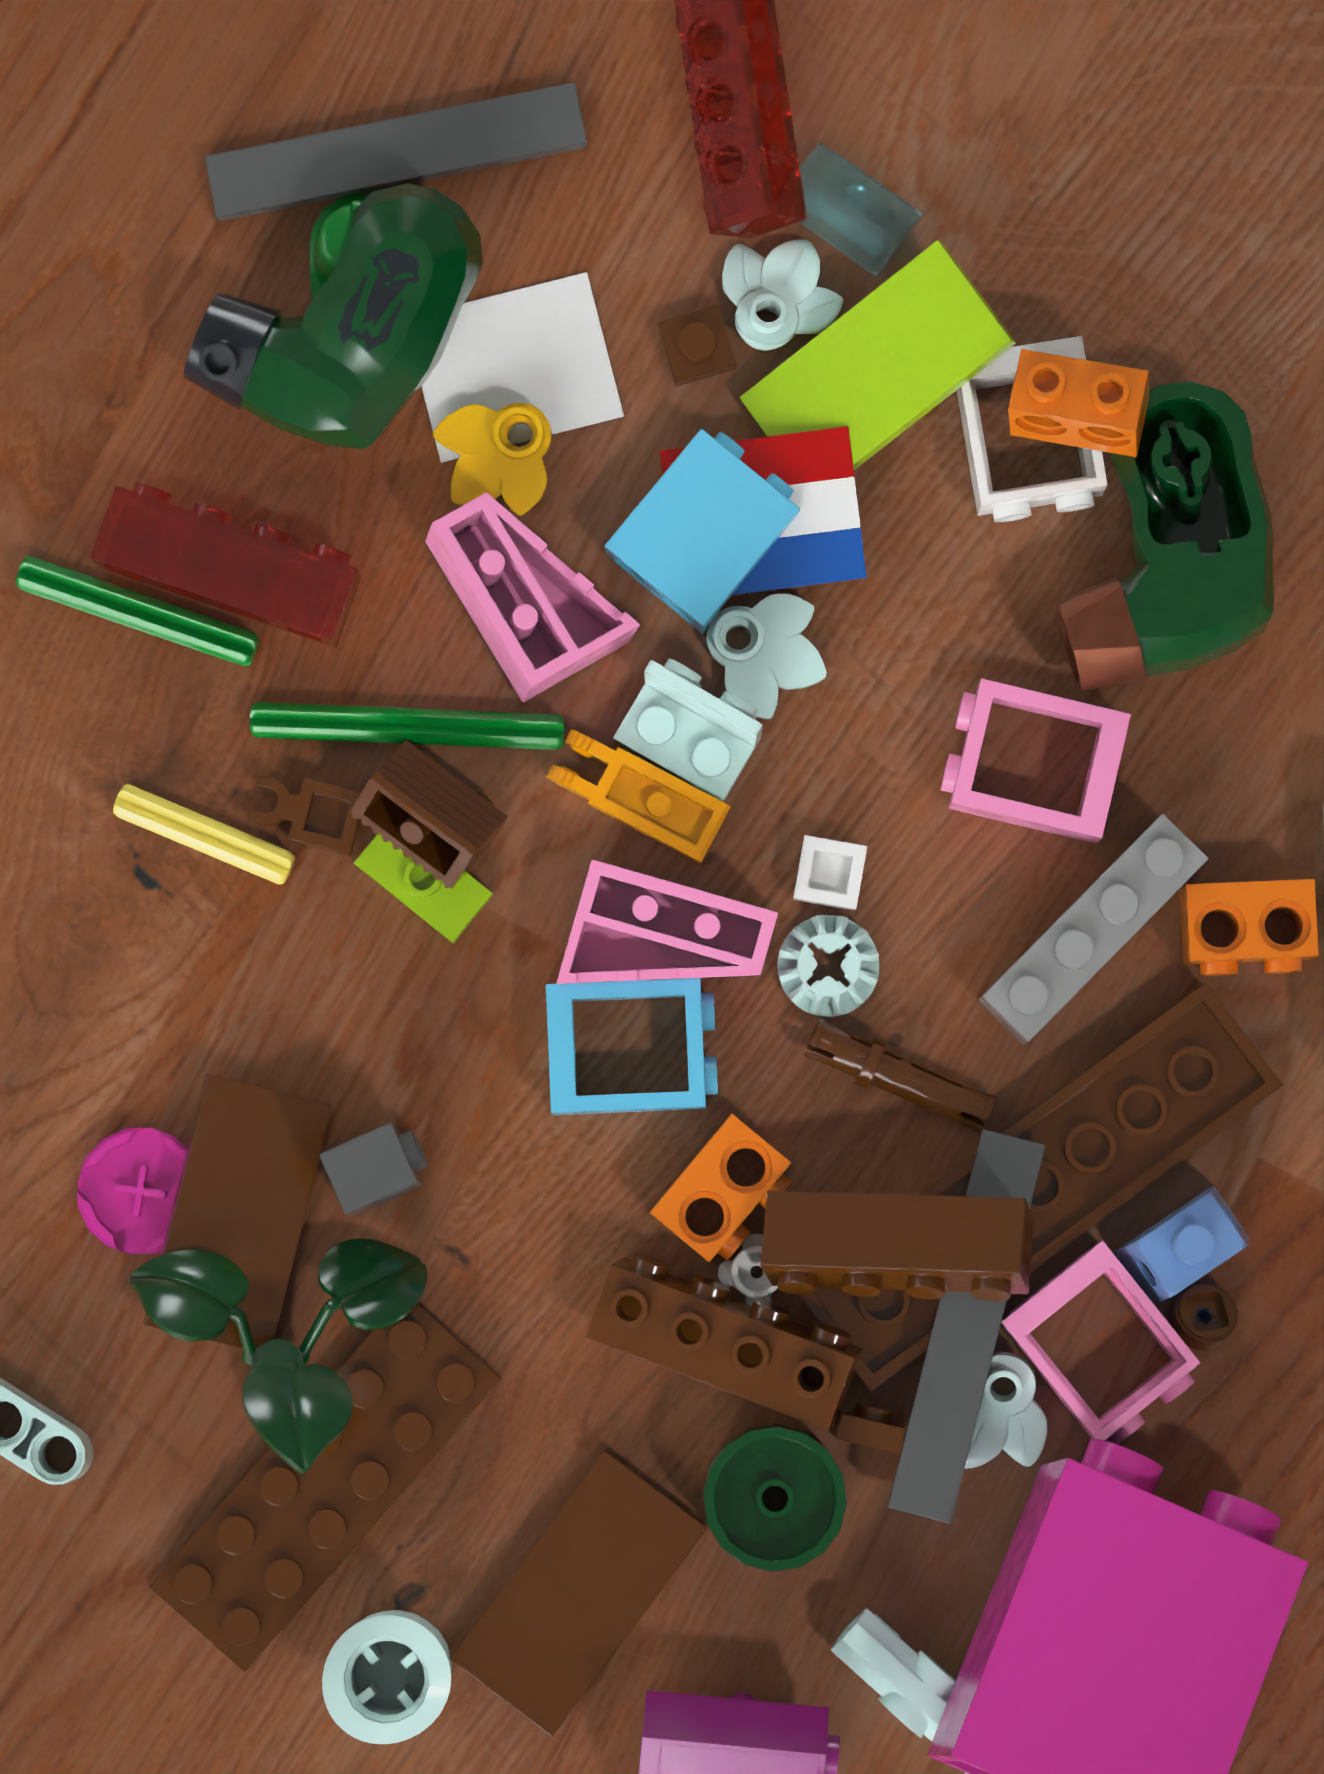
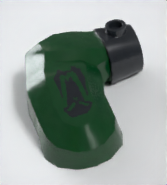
[183,183,483,449]

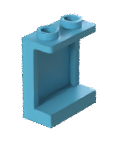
[604,429,800,634]

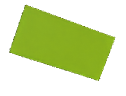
[739,240,1016,470]

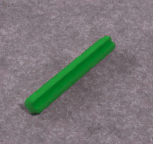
[16,556,259,667]

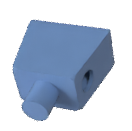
[1112,1184,1249,1304]

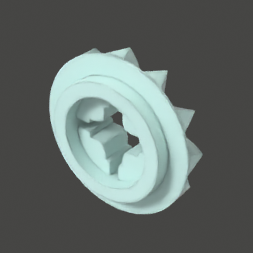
[777,915,879,1017]

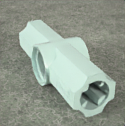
[830,1607,968,1774]

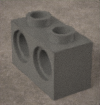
[319,1122,429,1216]

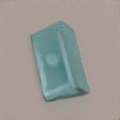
[777,142,923,275]

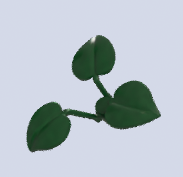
[129,1238,428,1474]

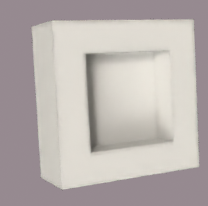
[793,835,867,911]

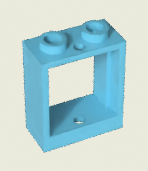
[546,978,718,1115]

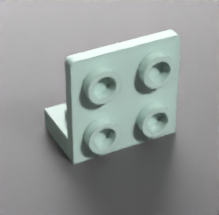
[613,658,763,802]

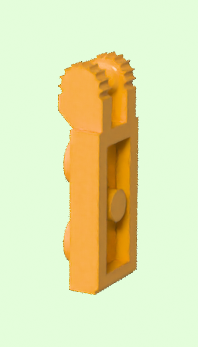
[546,729,731,864]

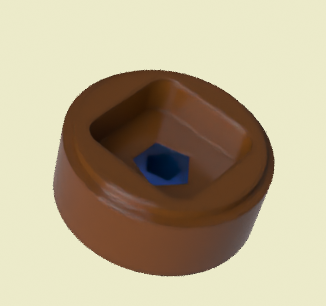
[1169,1282,1238,1351]

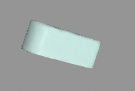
[0,1377,93,1485]

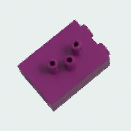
[639,1690,840,1774]

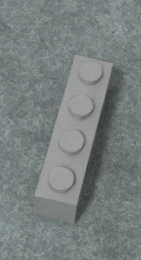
[978,814,1209,1045]

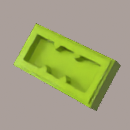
[354,834,493,944]

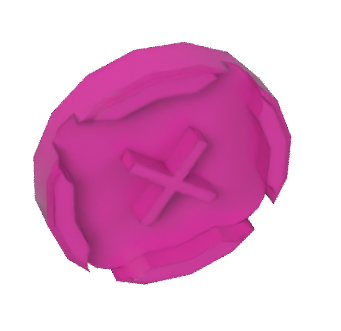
[77,1128,187,1254]

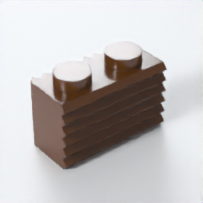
[351,740,508,888]

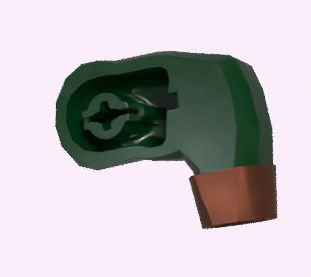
[1055,381,1274,691]

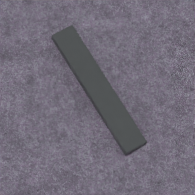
[205,82,588,222]
[887,1129,1046,1524]

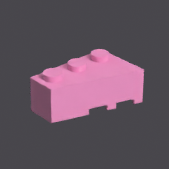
[425,492,640,703]
[556,860,779,984]

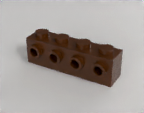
[760,1191,1034,1301]
[586,1253,863,1431]

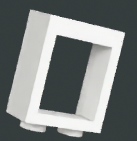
[956,336,1108,522]

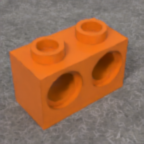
[1008,349,1149,457]
[1179,879,1319,976]
[650,1114,792,1263]

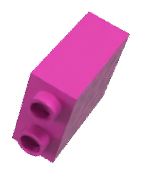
[926,1439,1309,1774]

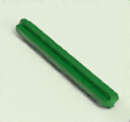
[249,702,565,750]

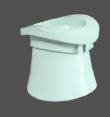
[322,1610,452,1744]

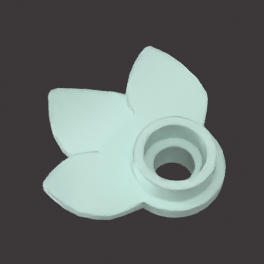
[722,240,843,351]
[707,594,827,720]
[965,1352,1047,1469]

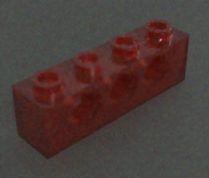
[674,0,807,238]

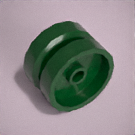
[703,1424,847,1572]

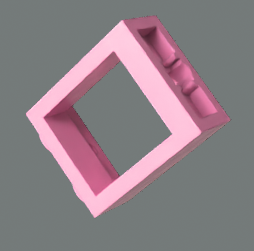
[940,678,1131,844]
[1001,1241,1200,1444]

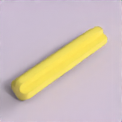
[113,784,295,884]

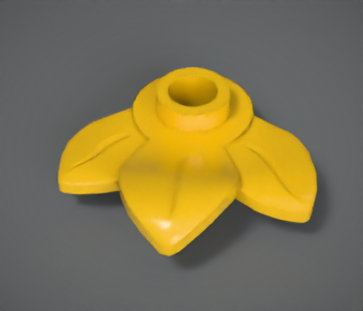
[433,403,552,516]

